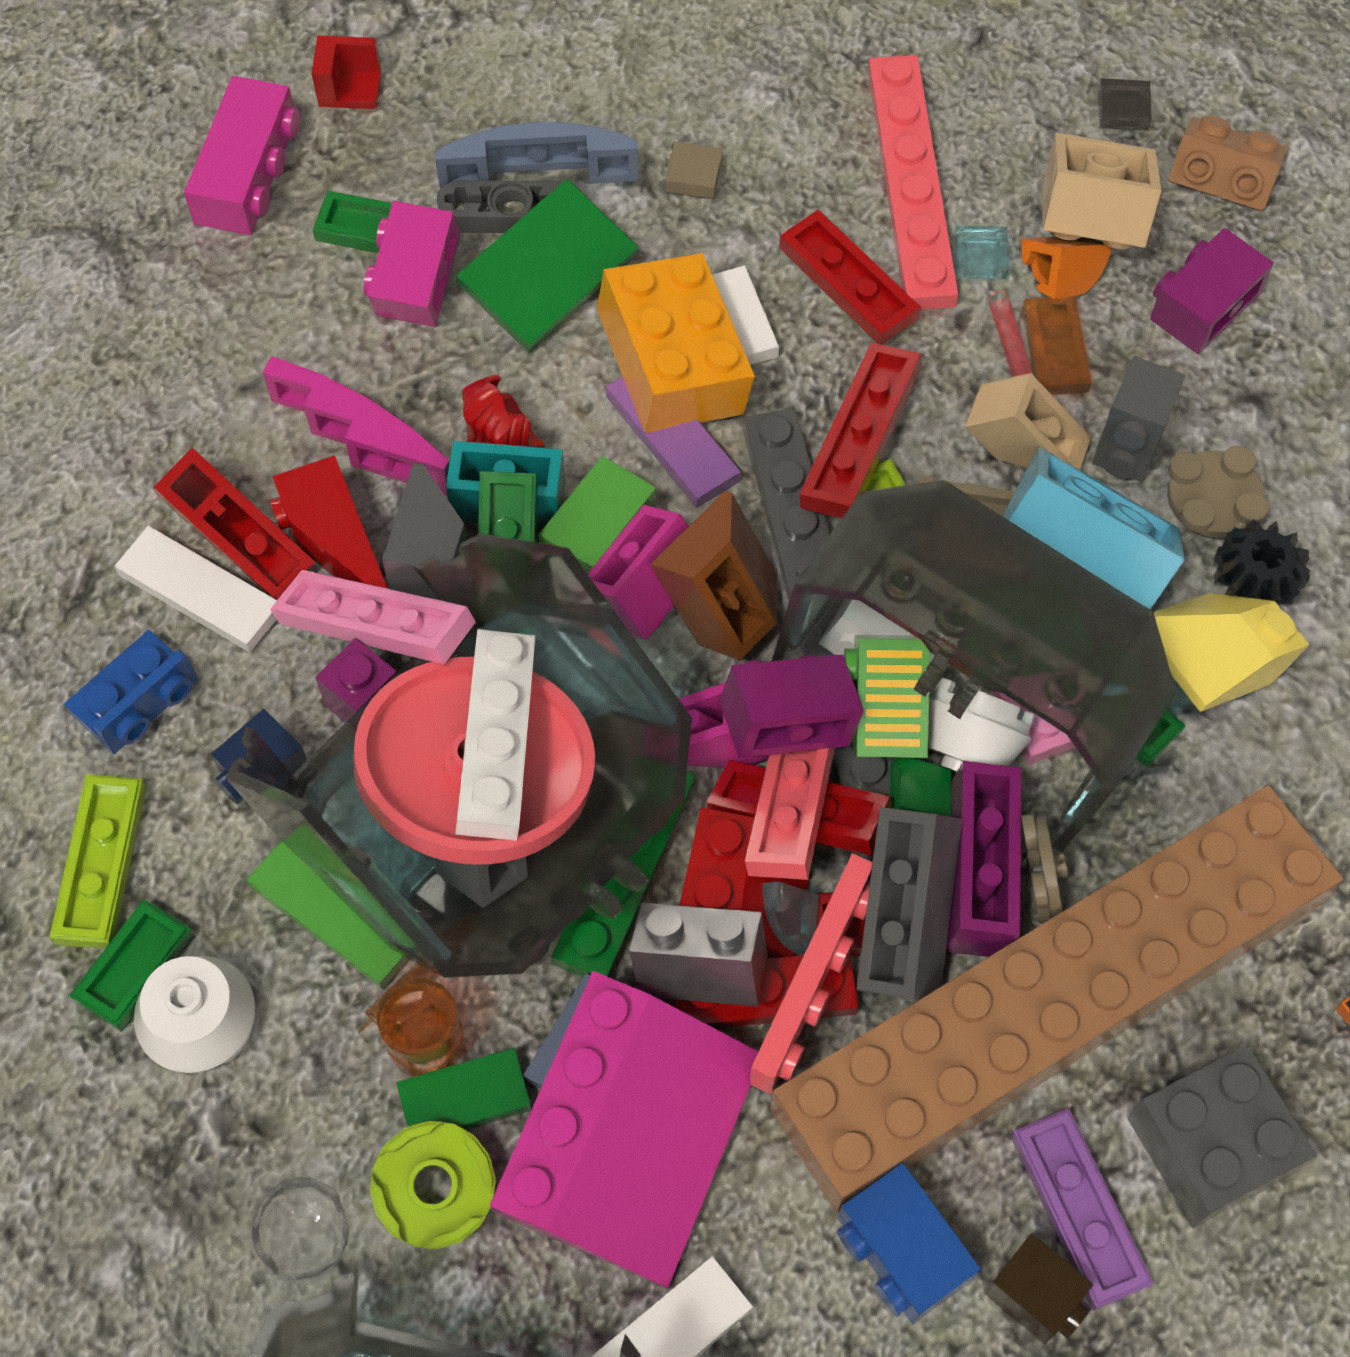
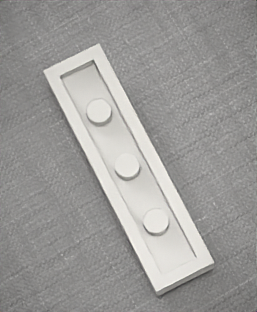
[455,629,535,841]

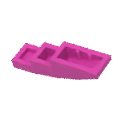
[263,356,450,496]

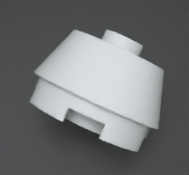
[928,677,1035,772]
[134,956,255,1073]

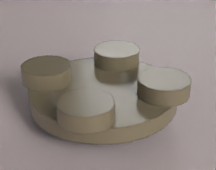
[1167,446,1269,538]
[1021,814,1068,924]

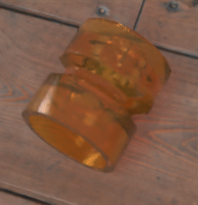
[376,978,465,1077]

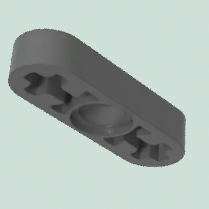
[437,180,581,233]

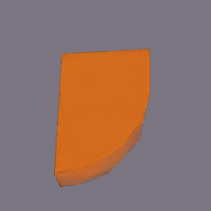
[1021,237,1112,299]

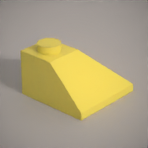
[1133,593,1309,712]

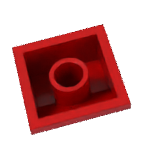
[679,807,814,958]

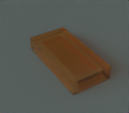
[1021,296,1092,395]

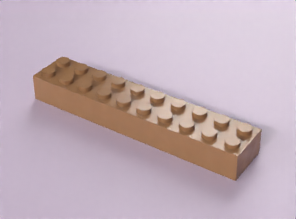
[770,785,1344,1214]

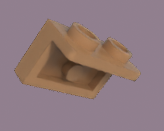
[1169,116,1287,210]

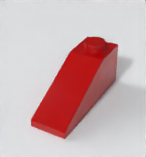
[153,448,315,600]
[269,455,388,589]

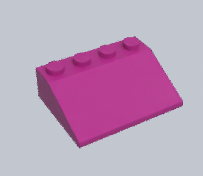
[490,971,758,1289]

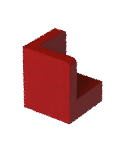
[311,35,382,109]

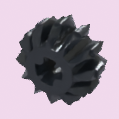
[1213,519,1311,607]

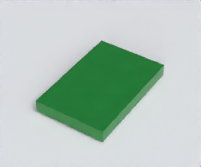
[456,179,639,353]

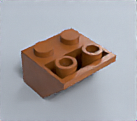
[650,491,777,661]

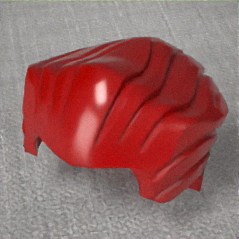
[462,374,545,448]

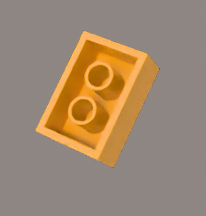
[597,253,755,433]

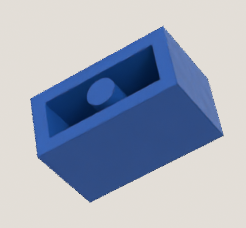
[837,1163,981,1325]

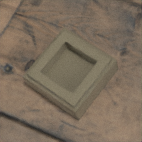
[665,142,723,199]

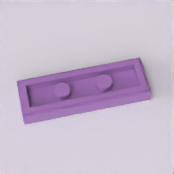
[605,376,741,508]
[1010,1108,1154,1311]

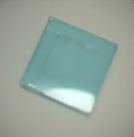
[954,226,1009,279]

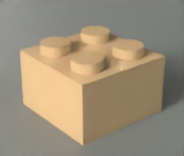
[1041,132,1162,249]

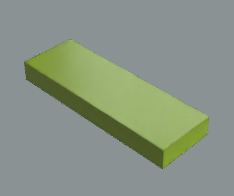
[49,774,147,949]

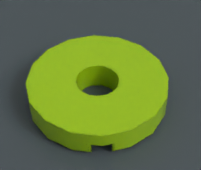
[370,1121,496,1250]

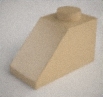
[965,373,1092,470]

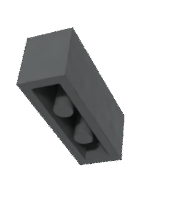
[856,807,963,999]

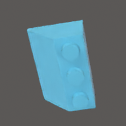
[1002,446,1185,614]

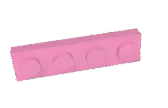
[270,570,476,664]

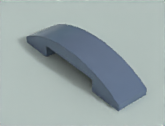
[435,122,639,189]

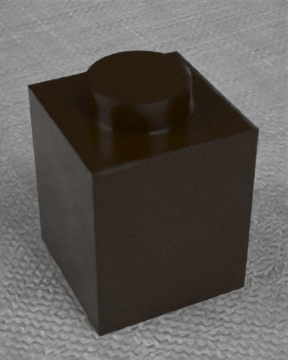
[984,1233,1094,1345]

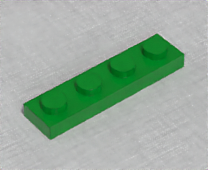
[551,754,696,978]

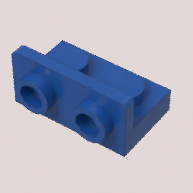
[64,629,198,755]

